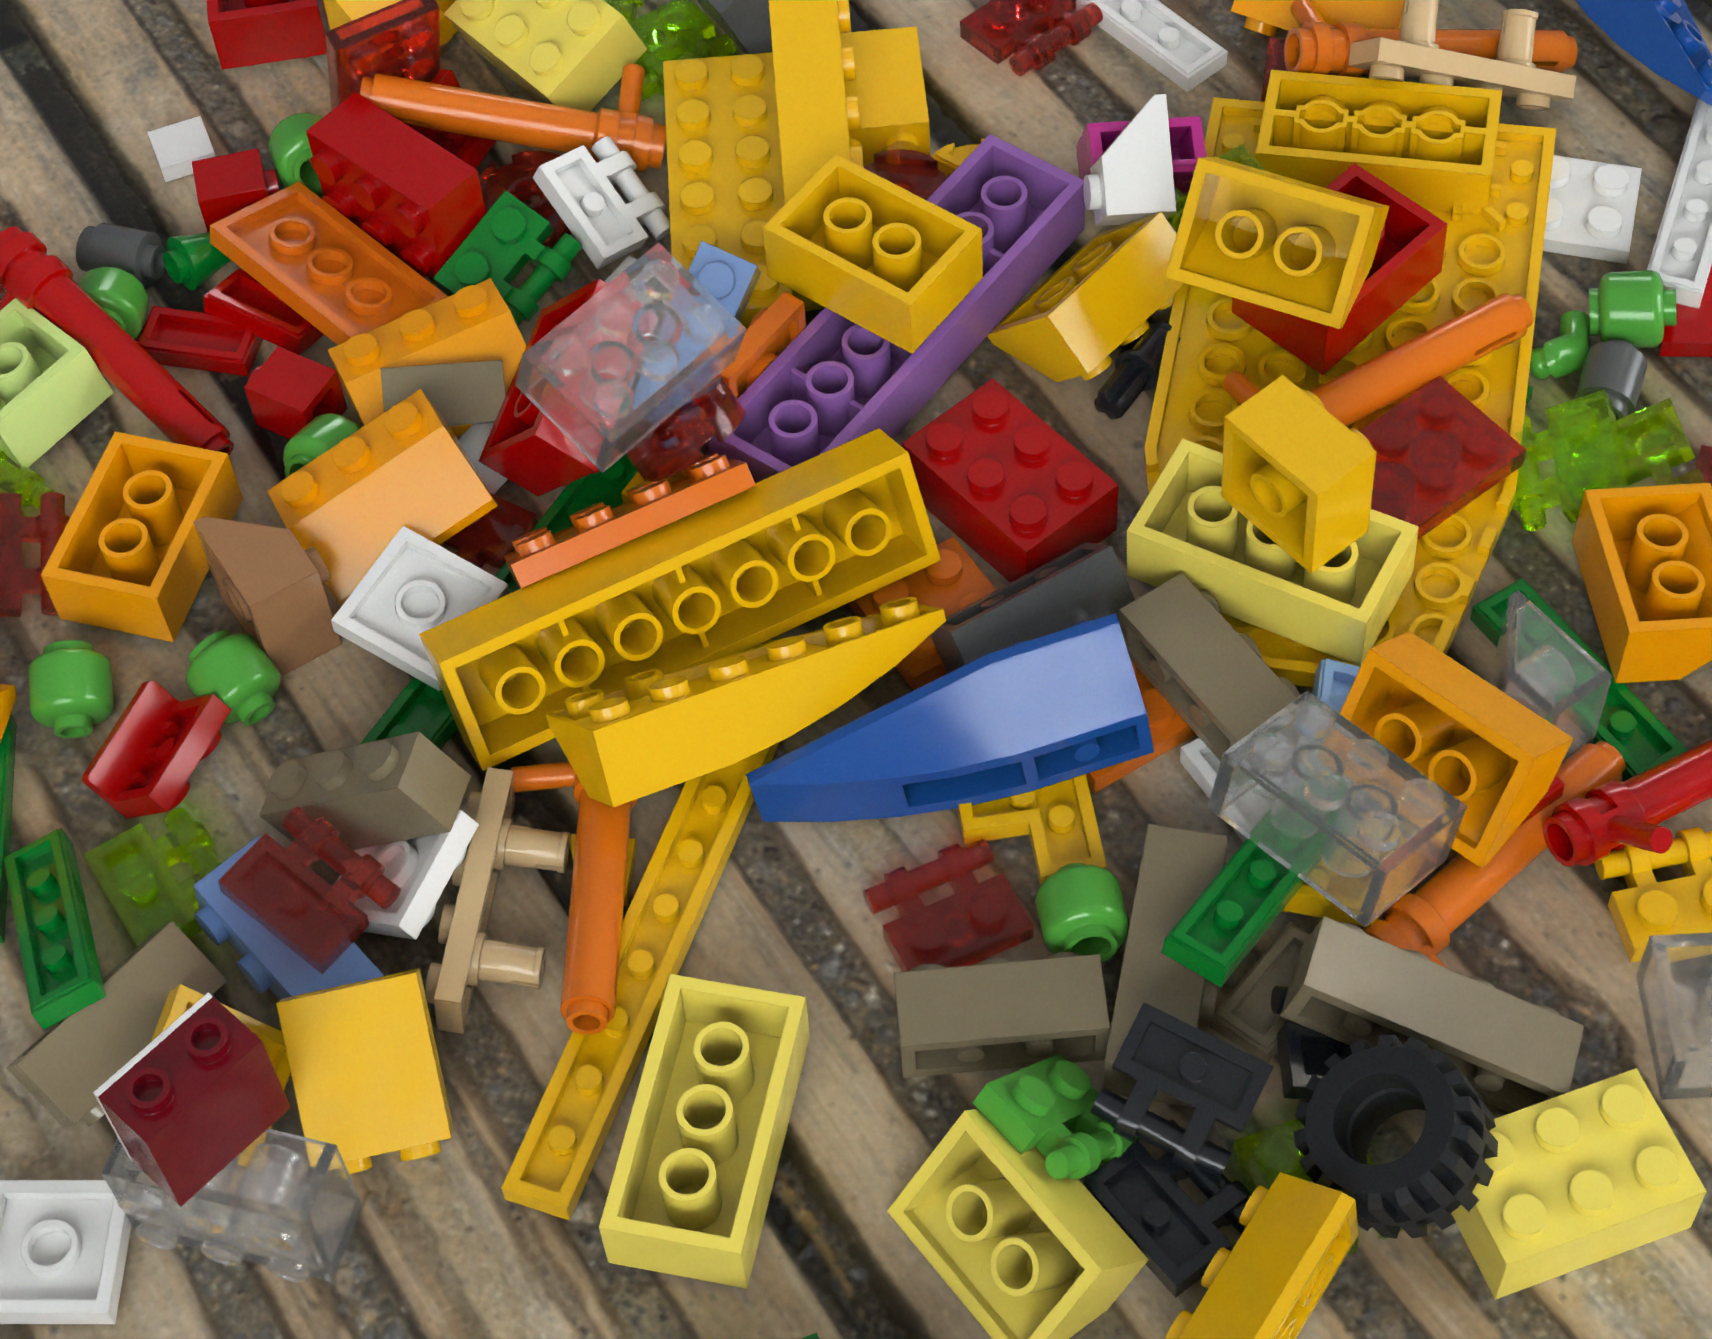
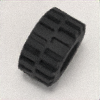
[1294,1035,1498,1239]

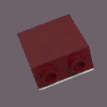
[93,992,291,1207]

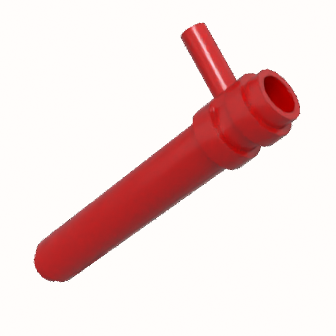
[0,226,234,455]
[1543,739,1712,867]

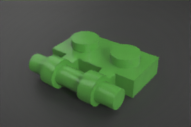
[973,1053,1140,1180]

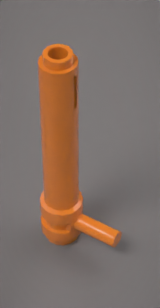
[1284,0,1578,78]
[360,63,666,173]
[1223,293,1533,426]
[1362,741,1626,968]
[511,761,638,1035]

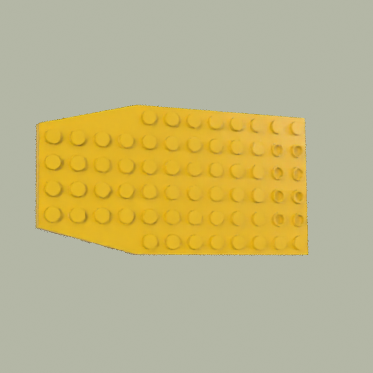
[1144,70,1557,687]

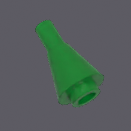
[163,232,232,291]

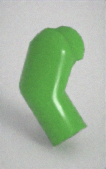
[1530,310,1590,380]

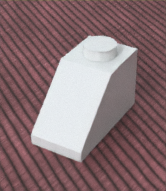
[1083,94,1176,226]

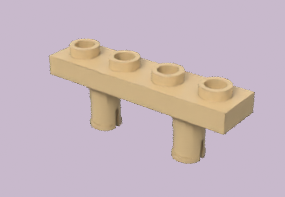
[1348,0,1577,111]
[425,767,570,1034]

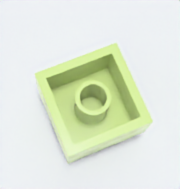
[0,298,114,470]

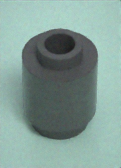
[76,223,166,289]
[1574,340,1647,433]

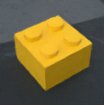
[1221,375,1377,574]

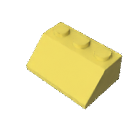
[887,1109,1149,1339]

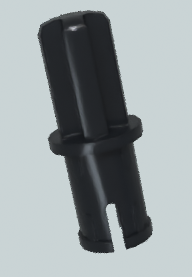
[1094,321,1181,420]

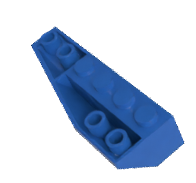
[1576,0,1712,106]
[746,614,1154,822]

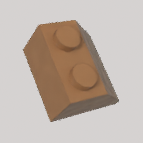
[193,516,342,676]

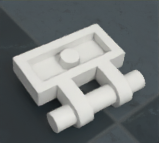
[532,136,670,269]

